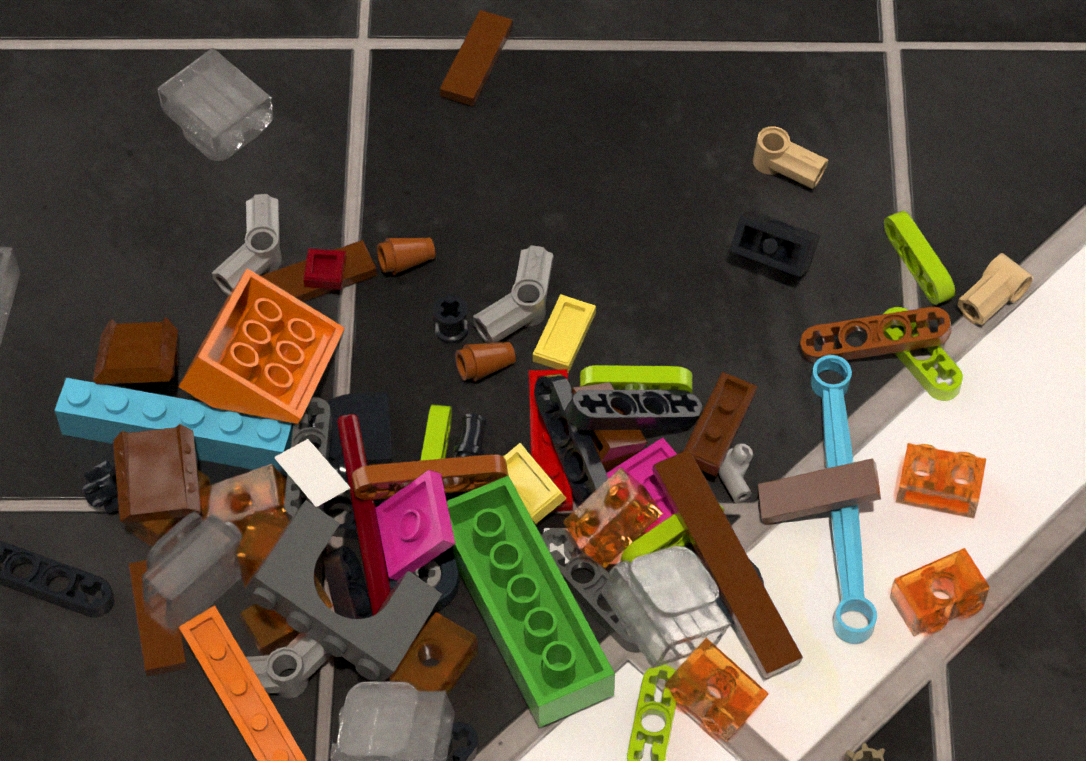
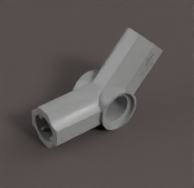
[212,194,282,296]
[473,246,554,343]
[246,633,331,698]

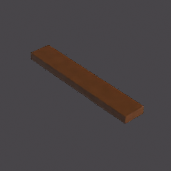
[652,449,803,678]

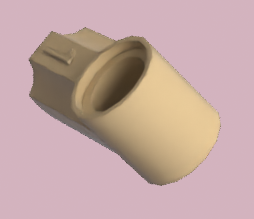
[753,126,828,189]
[957,253,1033,325]

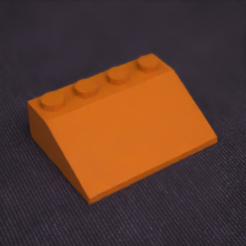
[179,268,345,424]

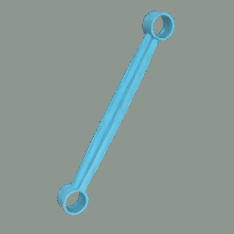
[811,355,877,644]

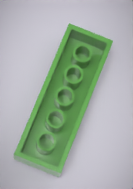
[447,475,615,728]

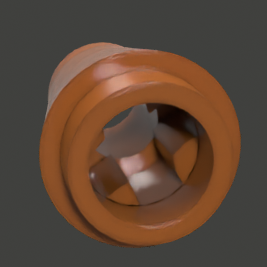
[377,237,435,275]
[455,342,516,382]

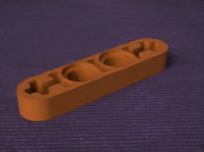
[800,307,952,364]
[352,455,509,500]

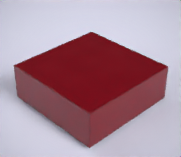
[303,248,347,290]

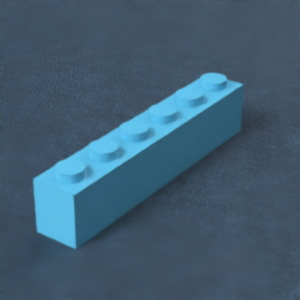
[54,378,294,476]

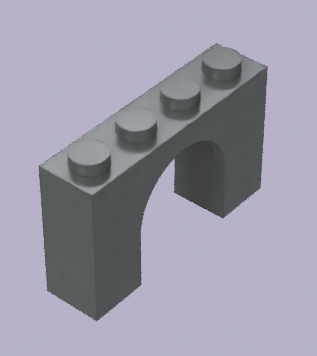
[244,500,442,683]

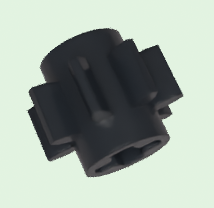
[83,460,119,513]

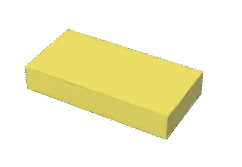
[533,294,596,373]
[503,443,567,524]

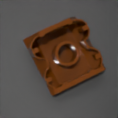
[93,316,179,384]
[113,424,201,524]

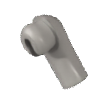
[719,443,753,503]

